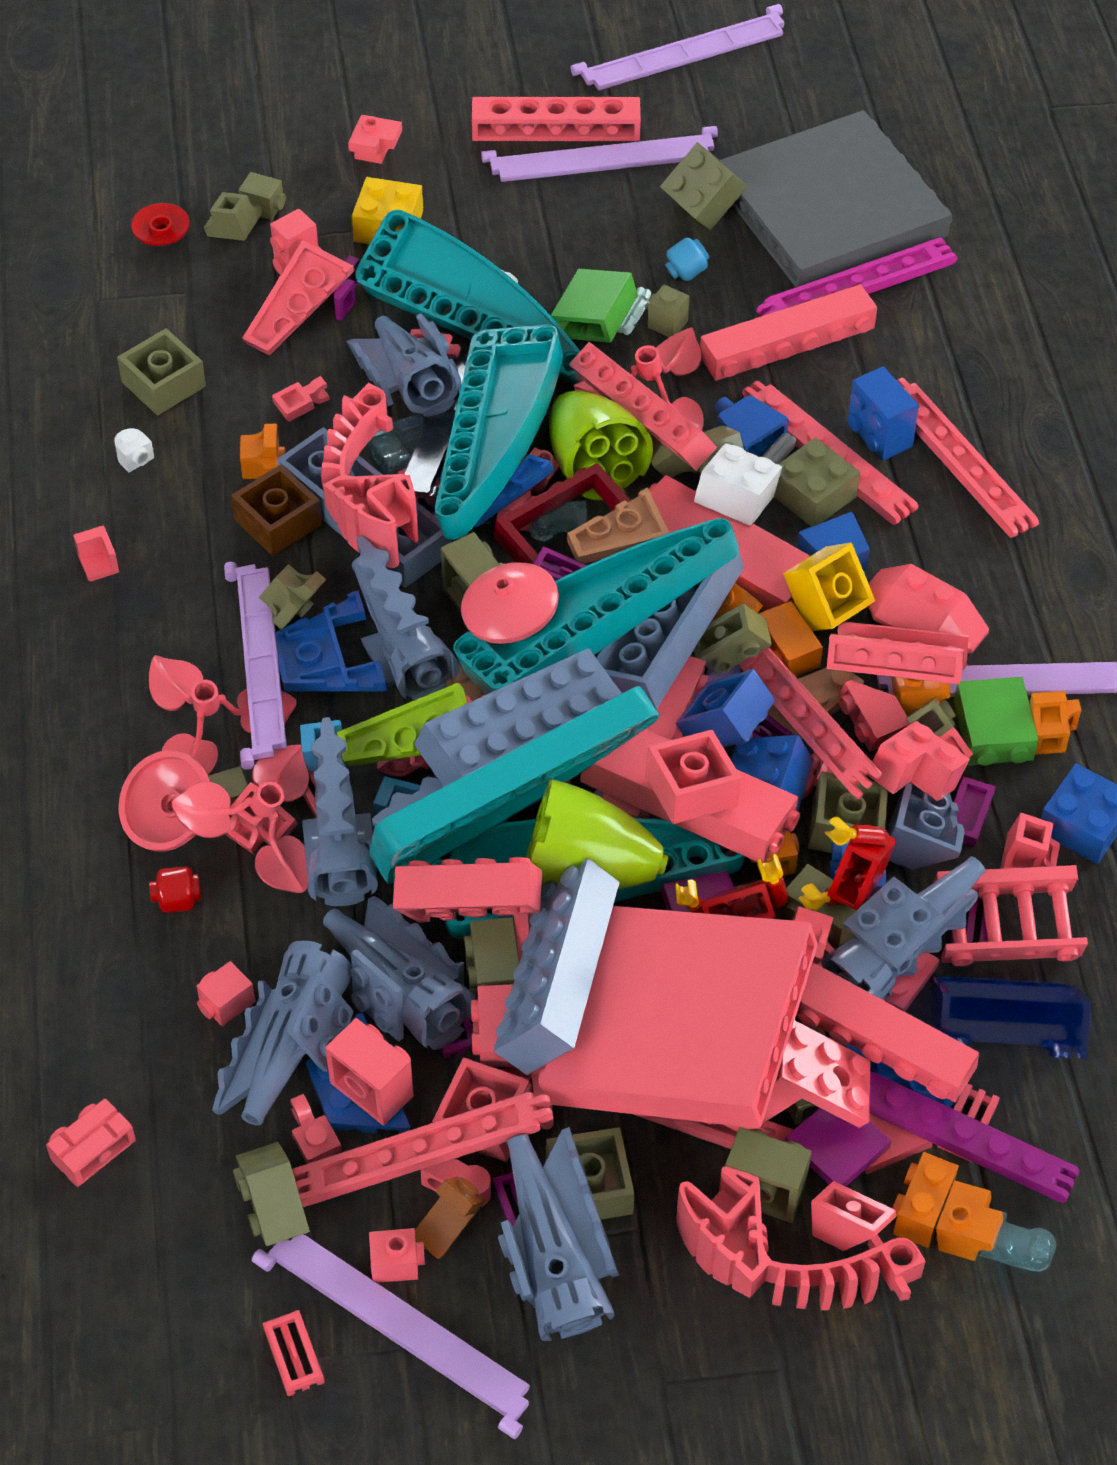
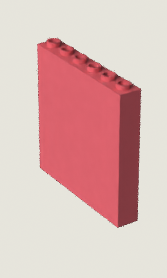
[539,906,818,1129]

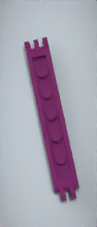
[869,1071,1080,1203]

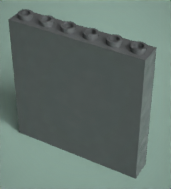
[720,110,952,287]

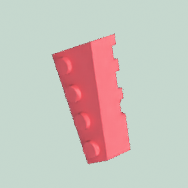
[393,857,542,923]

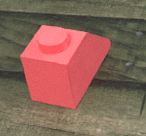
[811,1181,896,1251]

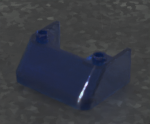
[933,976,1091,1060]

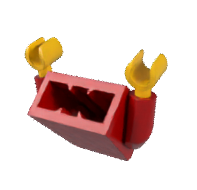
[798,817,897,911]
[675,854,788,919]

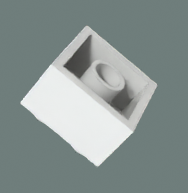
[694,443,782,526]

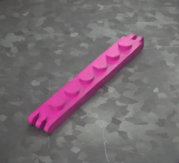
[757,237,958,316]

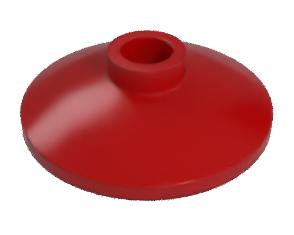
[132,203,190,246]

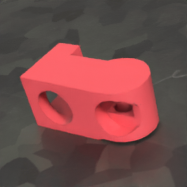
[421,1159,491,1206]

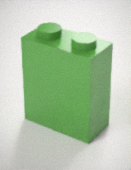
[551,269,638,343]
[953,677,1038,766]

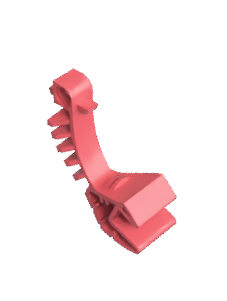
[321,383,419,568]
[676,1166,926,1310]

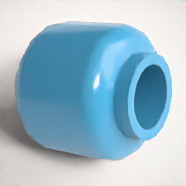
[665,237,710,282]

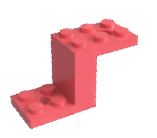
[725,1020,870,1132]

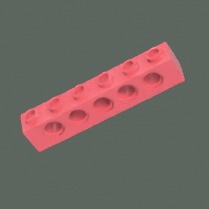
[472,97,641,141]
[569,342,717,471]

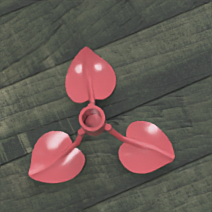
[574,327,704,430]
[149,655,297,775]
[172,745,309,893]

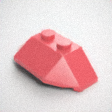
[868,564,989,654]

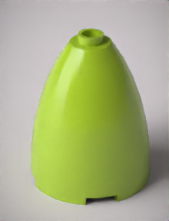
[548,391,653,500]
[525,779,668,889]

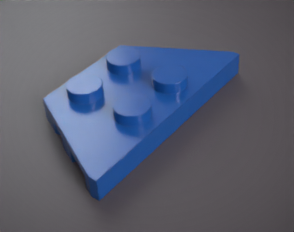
[305,1012,410,1134]

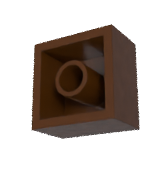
[231,464,323,556]

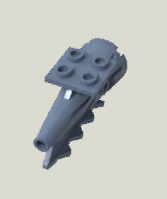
[346,313,462,417]
[352,535,460,701]
[302,717,378,906]
[821,856,985,1000]
[323,896,476,1050]
[212,941,354,1126]
[498,1127,619,1341]

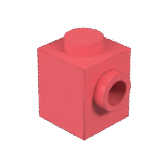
[196,961,256,1026]
[369,1228,425,1283]

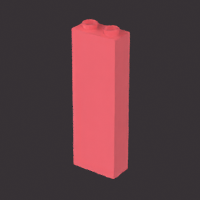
[649,475,810,611]
[580,729,800,863]

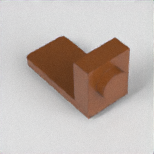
[415,1176,486,1259]

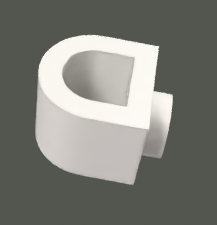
[114,428,154,472]

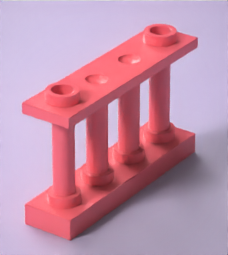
[827,622,970,684]
[933,865,1088,966]

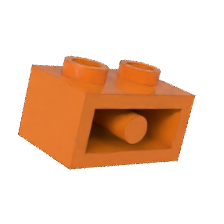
[893,1152,959,1248]

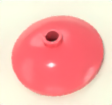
[461,562,559,644]
[119,750,210,852]

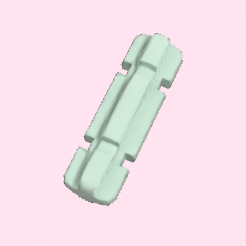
[618,287,651,335]

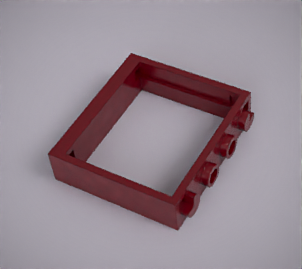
[493,463,631,564]

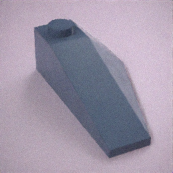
[887,782,965,870]

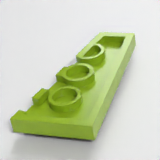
[337,683,467,766]

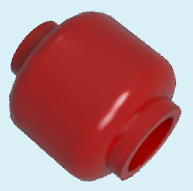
[150,866,201,913]

